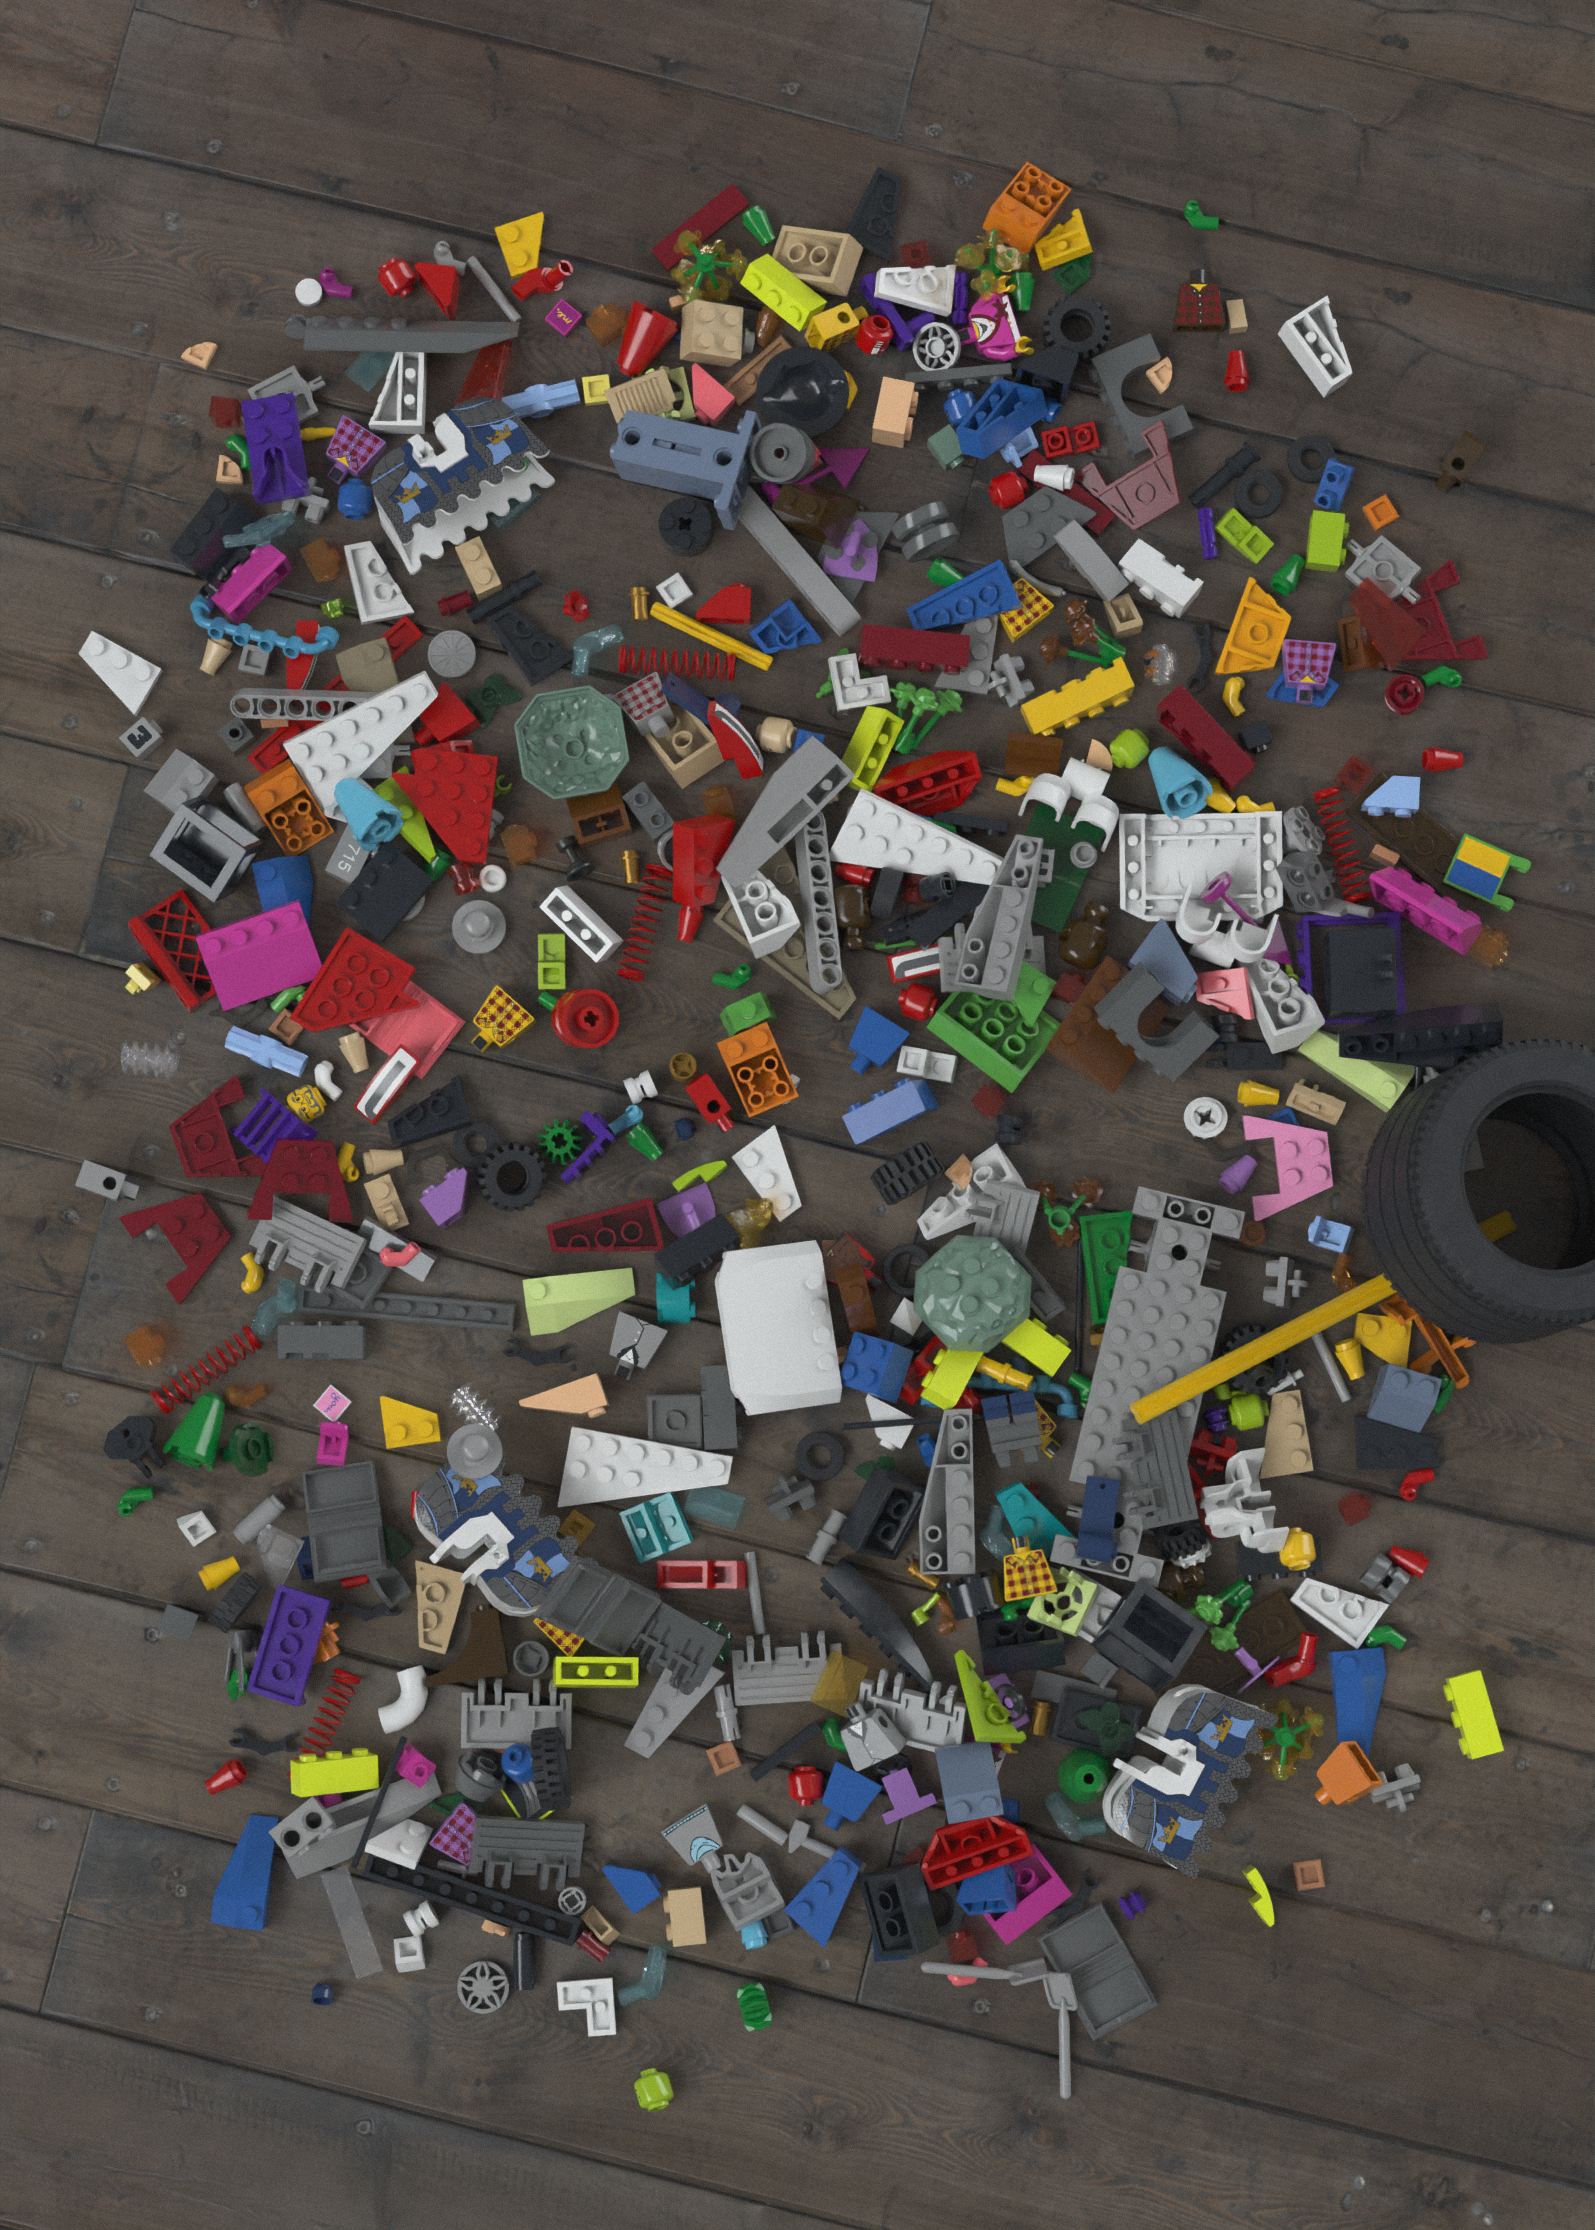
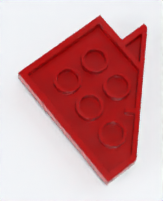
[392,748,499,864]
[290,927,421,1033]

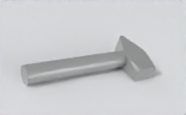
[789,1819,867,1873]

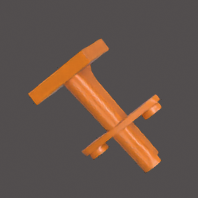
[1379,1293,1477,1389]

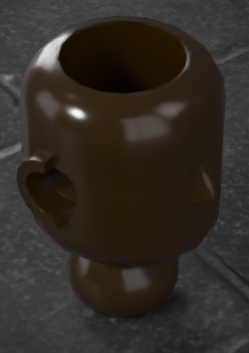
[833,885,873,952]
[1058,902,1109,970]
[1152,1561,1207,1604]

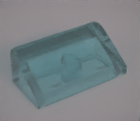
[345,351,396,392]
[684,1486,745,1529]

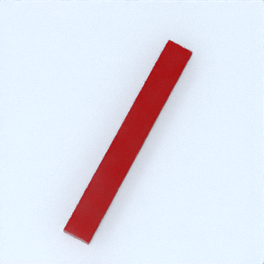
[247,615,424,775]

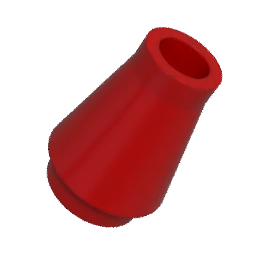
[1224,350,1250,392]
[1422,746,1463,773]
[834,862,876,889]
[677,904,705,943]
[1388,1545,1430,1579]
[205,1759,248,1795]

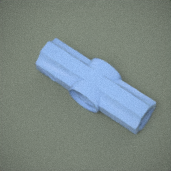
[498,379,581,418]
[224,1026,309,1078]

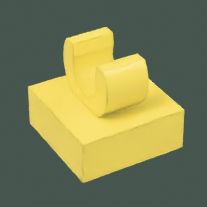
[582,374,610,406]
[125,962,161,995]

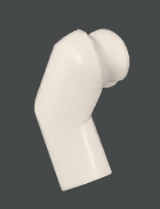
[314,1061,343,1101]

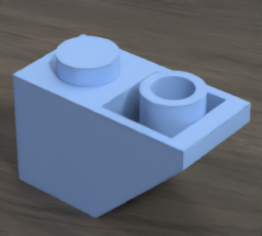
[1361,776,1420,818]

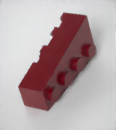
[856,624,970,675]
[1156,684,1256,794]
[546,1197,664,1252]

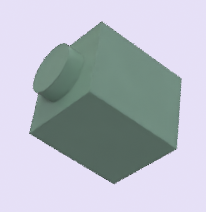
[927,424,967,471]

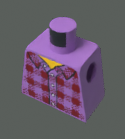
[326,415,388,485]
[1282,639,1336,704]
[429,1799,486,1866]

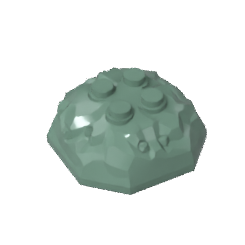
[514,685,630,800]
[913,1235,1032,1353]

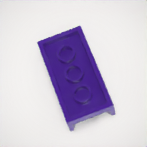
[241,392,310,505]
[247,1584,332,1707]

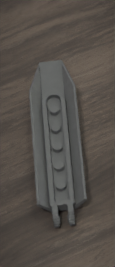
[284,314,520,353]

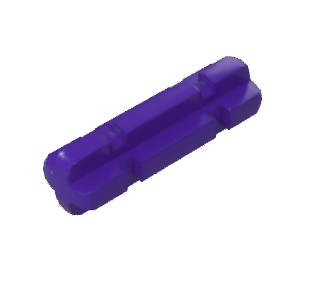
[952,272,969,325]
[1198,507,1218,560]

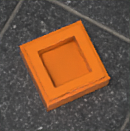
[1362,494,1400,532]

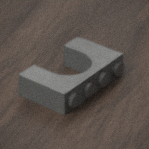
[1088,333,1194,460]
[1094,962,1219,1082]

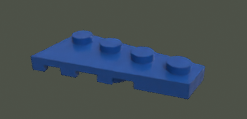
[906,559,1024,631]

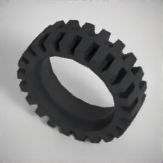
[531,1727,571,1812]

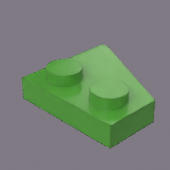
[1011,961,1057,1027]

